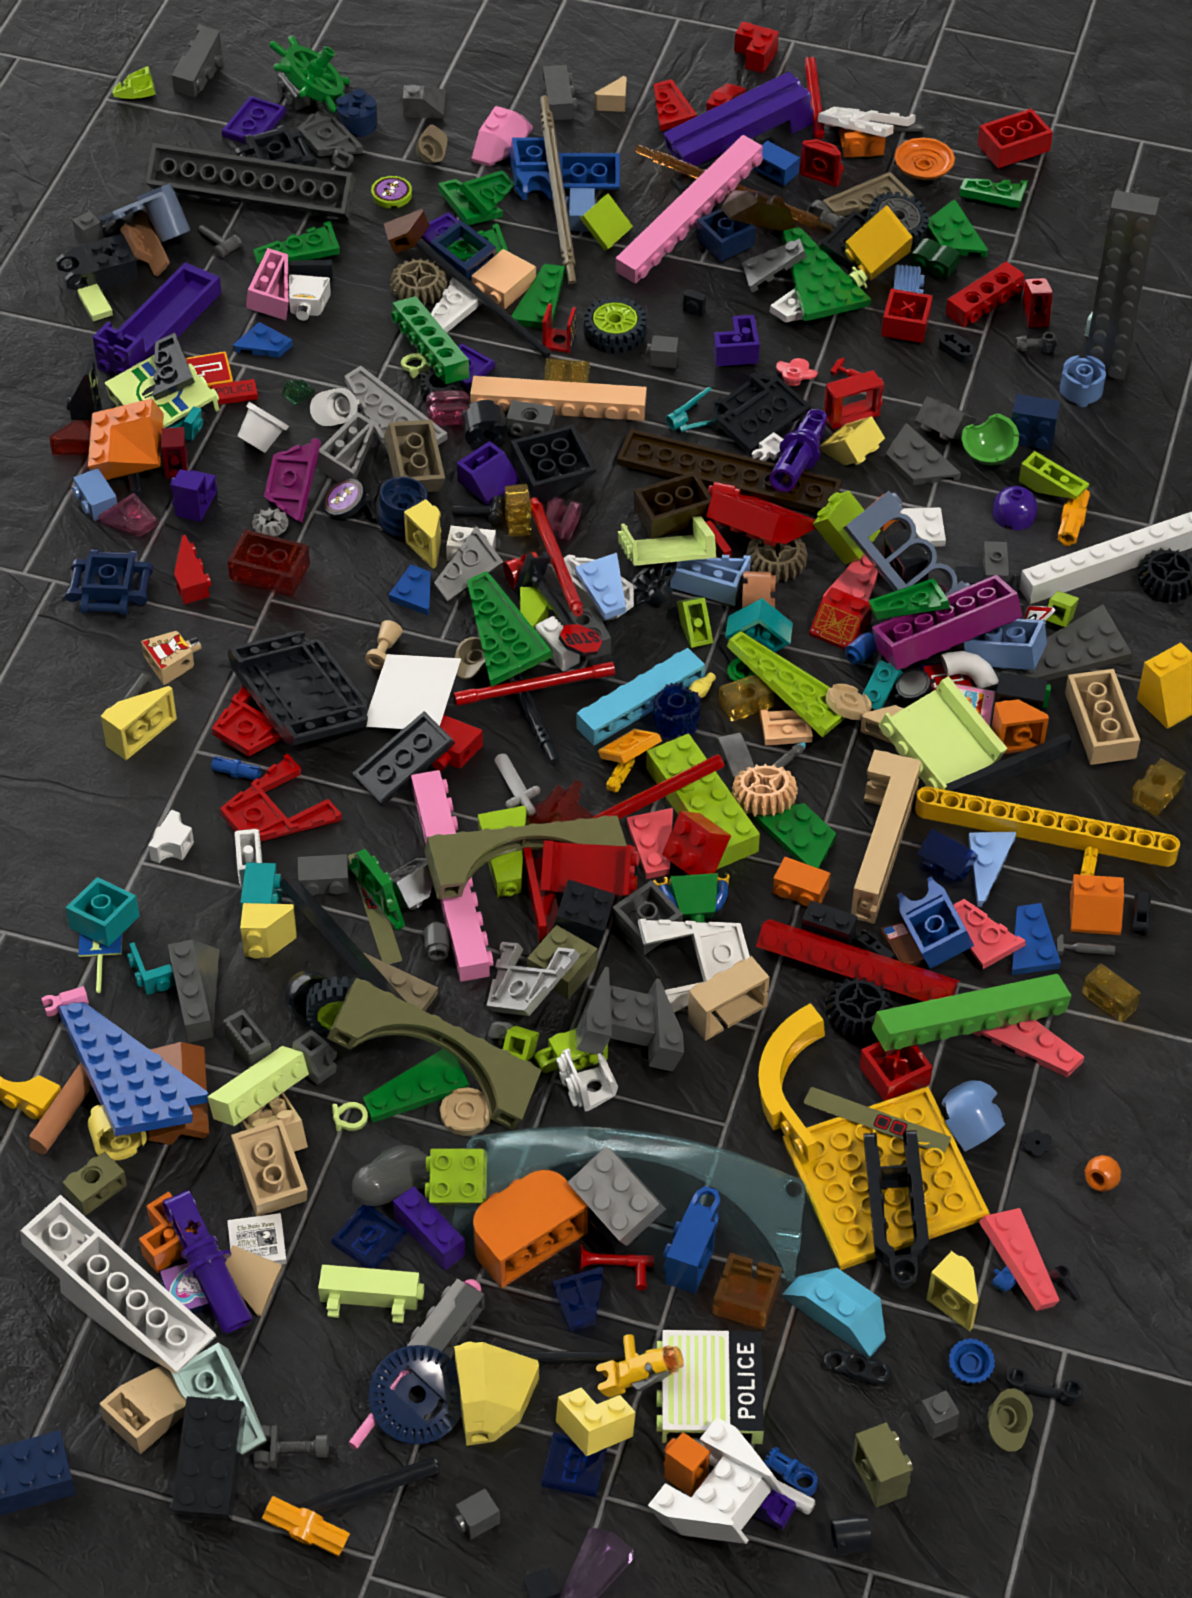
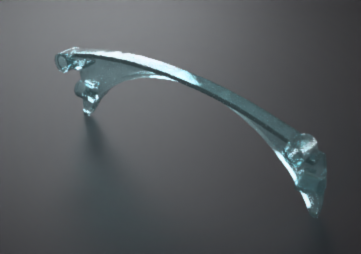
[452,1127,806,1282]

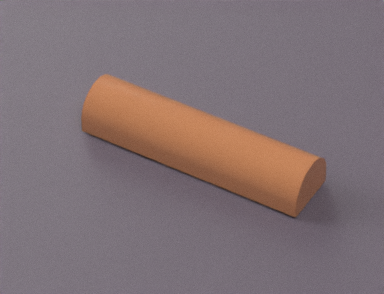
[29,1063,92,1155]

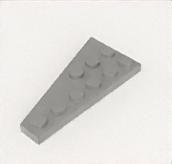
[345,366,447,456]

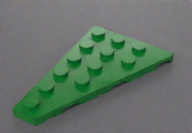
[781,227,872,321]

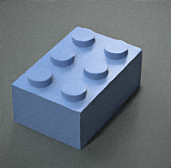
[964,619,1047,670]

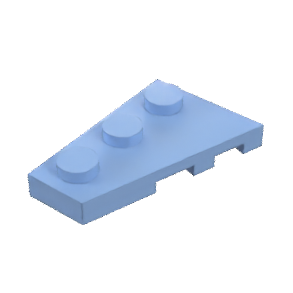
[575,553,626,620]

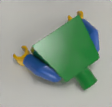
[653,873,730,923]

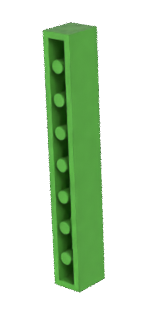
[872,974,1072,1051]

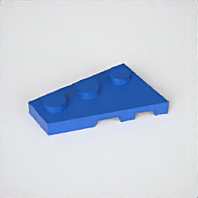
[1011,903,1061,976]

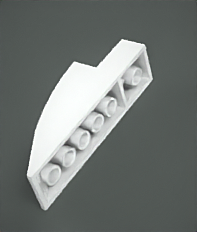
[20,1195,216,1374]

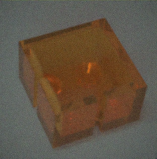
[713,1253,782,1330]

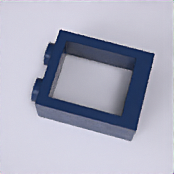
[431,220,496,281]

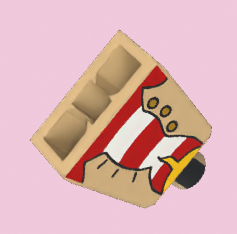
[141,631,202,685]

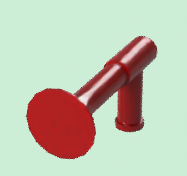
[579,1244,654,1290]

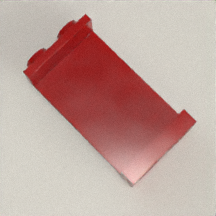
[540,840,639,896]

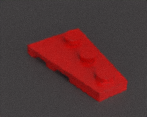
[653,79,697,131]

